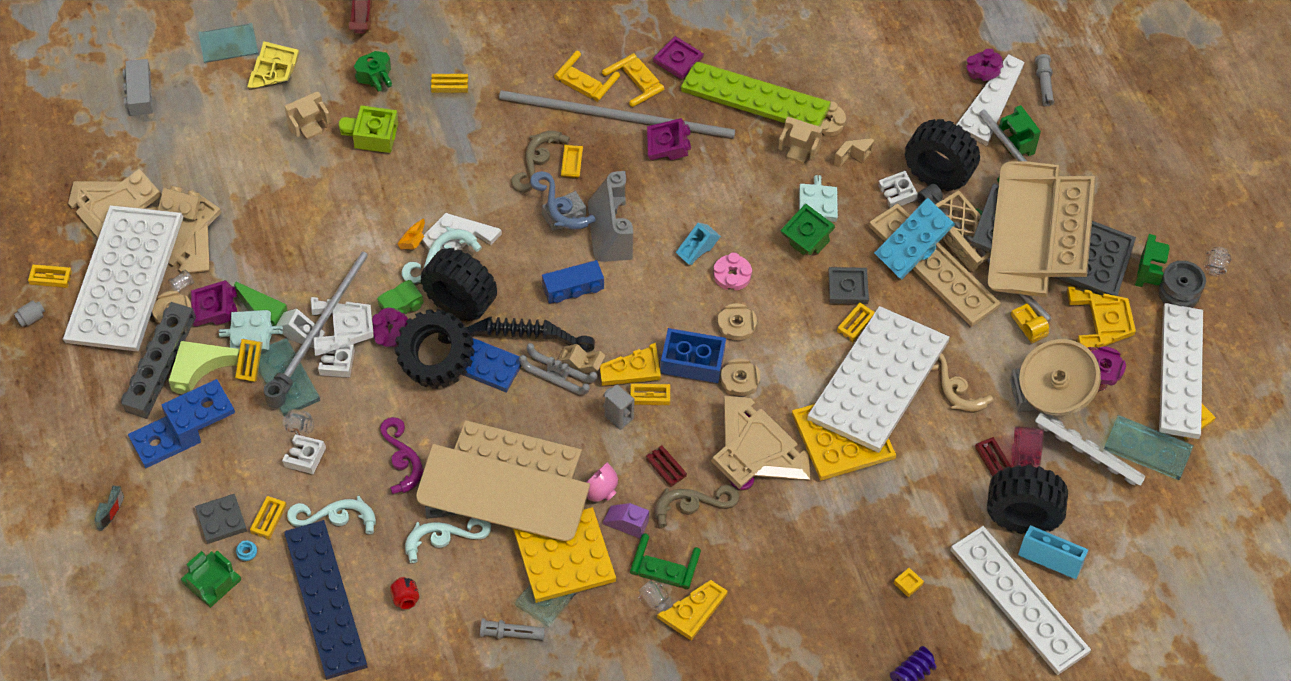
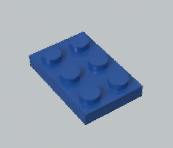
[461,338,521,393]

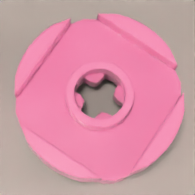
[713,253,752,290]

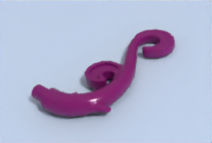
[380,417,424,494]

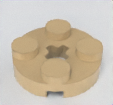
[820,101,846,137]
[152,291,191,327]
[718,303,757,340]
[721,358,761,396]

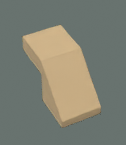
[834,138,875,168]
[558,344,605,374]

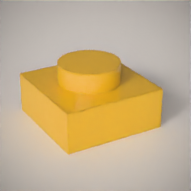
[894,568,924,598]

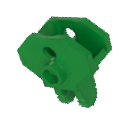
[354,51,392,92]

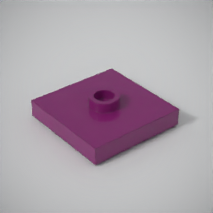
[653,36,704,80]

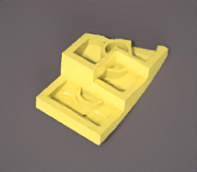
[247,41,299,89]

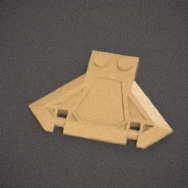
[68,169,162,238]
[145,189,222,274]
[711,396,810,489]

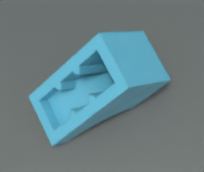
[676,223,721,265]

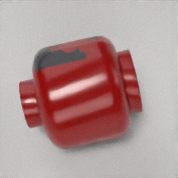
[390,577,420,609]

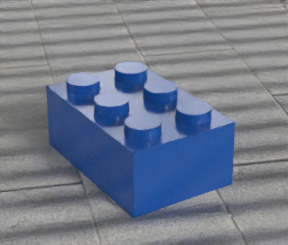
[660,328,726,383]

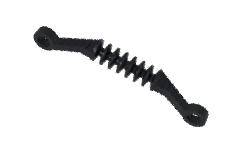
[438,317,595,352]

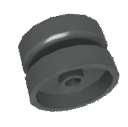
[1158,261,1206,308]

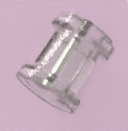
[168,269,194,292]

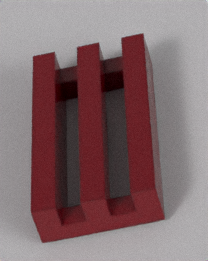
[975,437,1012,477]
[646,445,687,487]

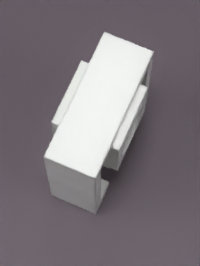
[879,171,917,208]
[318,344,355,377]
[282,434,326,474]

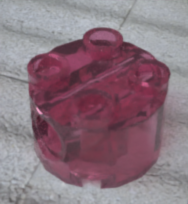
[1011,426,1044,467]

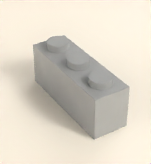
[123,59,153,116]

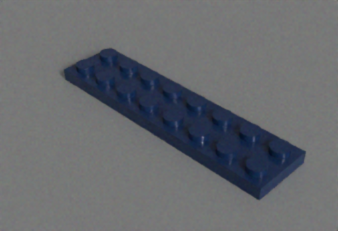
[284,520,368,680]

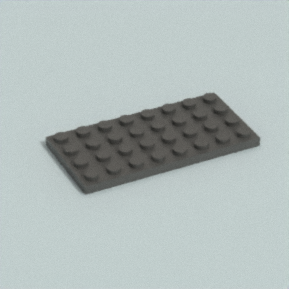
[971,183,1136,296]

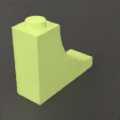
[169,341,240,394]

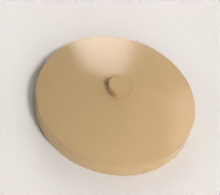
[1019,339,1101,416]

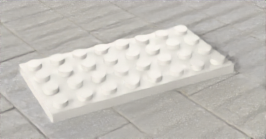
[63,206,183,351]
[807,306,949,453]

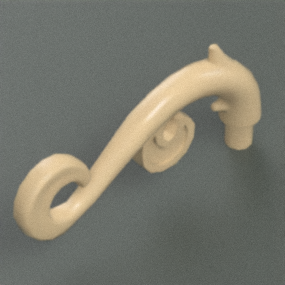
[931,353,994,412]

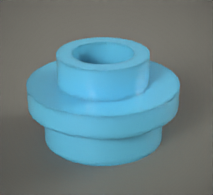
[236,540,257,561]

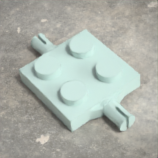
[799,175,838,222]
[219,310,283,352]

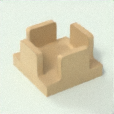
[285,91,331,140]
[778,117,823,164]

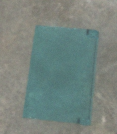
[198,23,258,63]

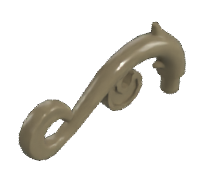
[511,131,570,192]
[655,485,739,528]

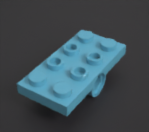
[875,198,955,280]

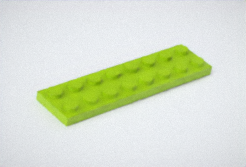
[681,62,831,127]

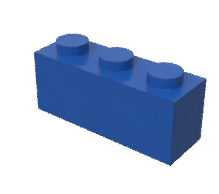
[542,260,604,304]

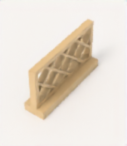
[935,190,991,272]

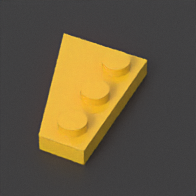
[657,580,728,641]

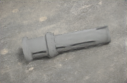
[1035,54,1054,106]
[480,618,545,640]

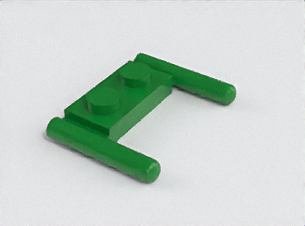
[630,533,701,589]

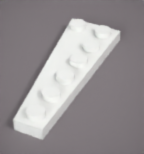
[957,54,1024,146]
[1035,412,1145,486]

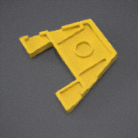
[1067,287,1136,351]

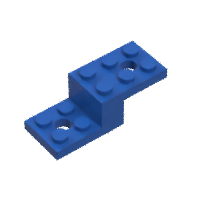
[128,379,235,469]

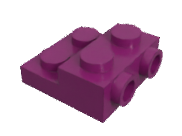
[647,118,691,160]
[191,280,237,327]

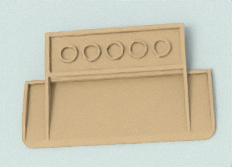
[988,161,1096,297]
[416,420,590,541]

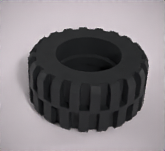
[905,119,980,191]
[420,248,497,321]
[395,309,475,389]
[987,465,1068,534]

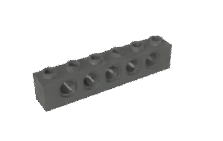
[121,302,196,419]

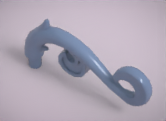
[530,171,596,230]

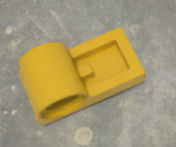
[1010,303,1049,344]

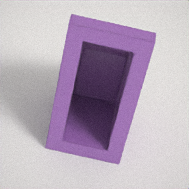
[603,503,649,538]

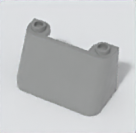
[588,171,633,262]

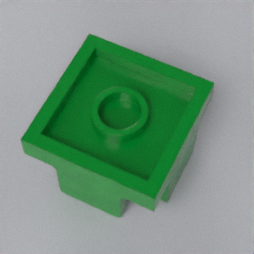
[999,105,1041,156]
[780,203,835,255]
[1135,234,1170,287]
[181,551,241,608]

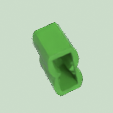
[377,280,424,314]

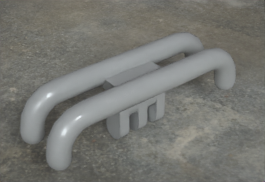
[519,343,597,395]

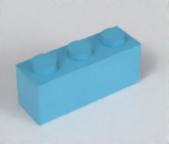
[1018,525,1089,579]

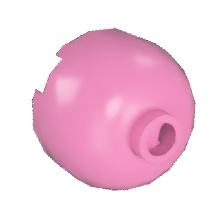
[586,462,618,502]

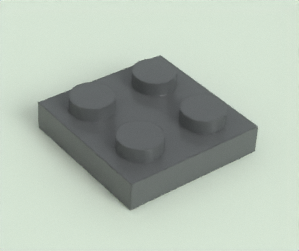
[828,267,869,304]
[195,493,247,544]

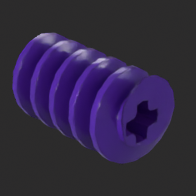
[890,646,937,681]

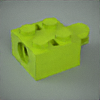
[339,105,399,153]

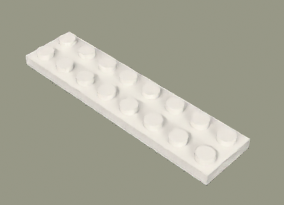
[1159,303,1203,439]
[951,526,1091,675]

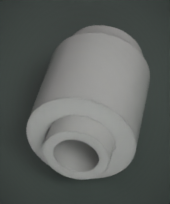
[14,300,45,327]

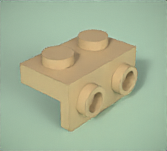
[158,185,205,220]

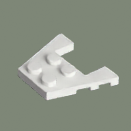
[422,213,502,251]
[311,297,374,356]

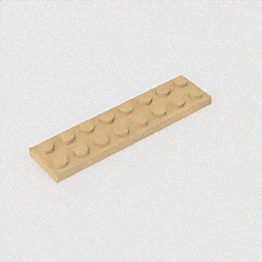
[869,203,1001,327]

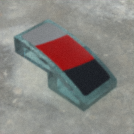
[94,486,124,531]

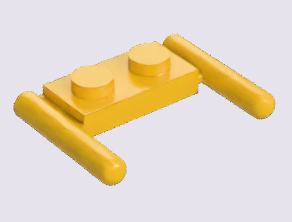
[554,51,620,102]
[602,53,664,107]

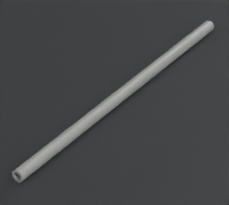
[499,90,735,139]

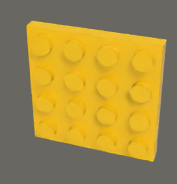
[792,404,896,481]
[513,507,616,603]

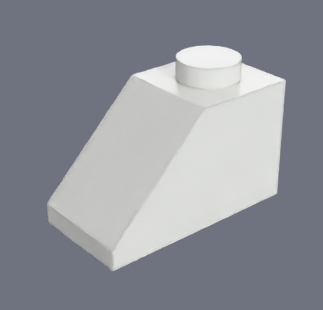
[276,309,325,348]

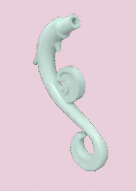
[402,227,482,285]
[287,496,376,534]
[405,518,491,563]

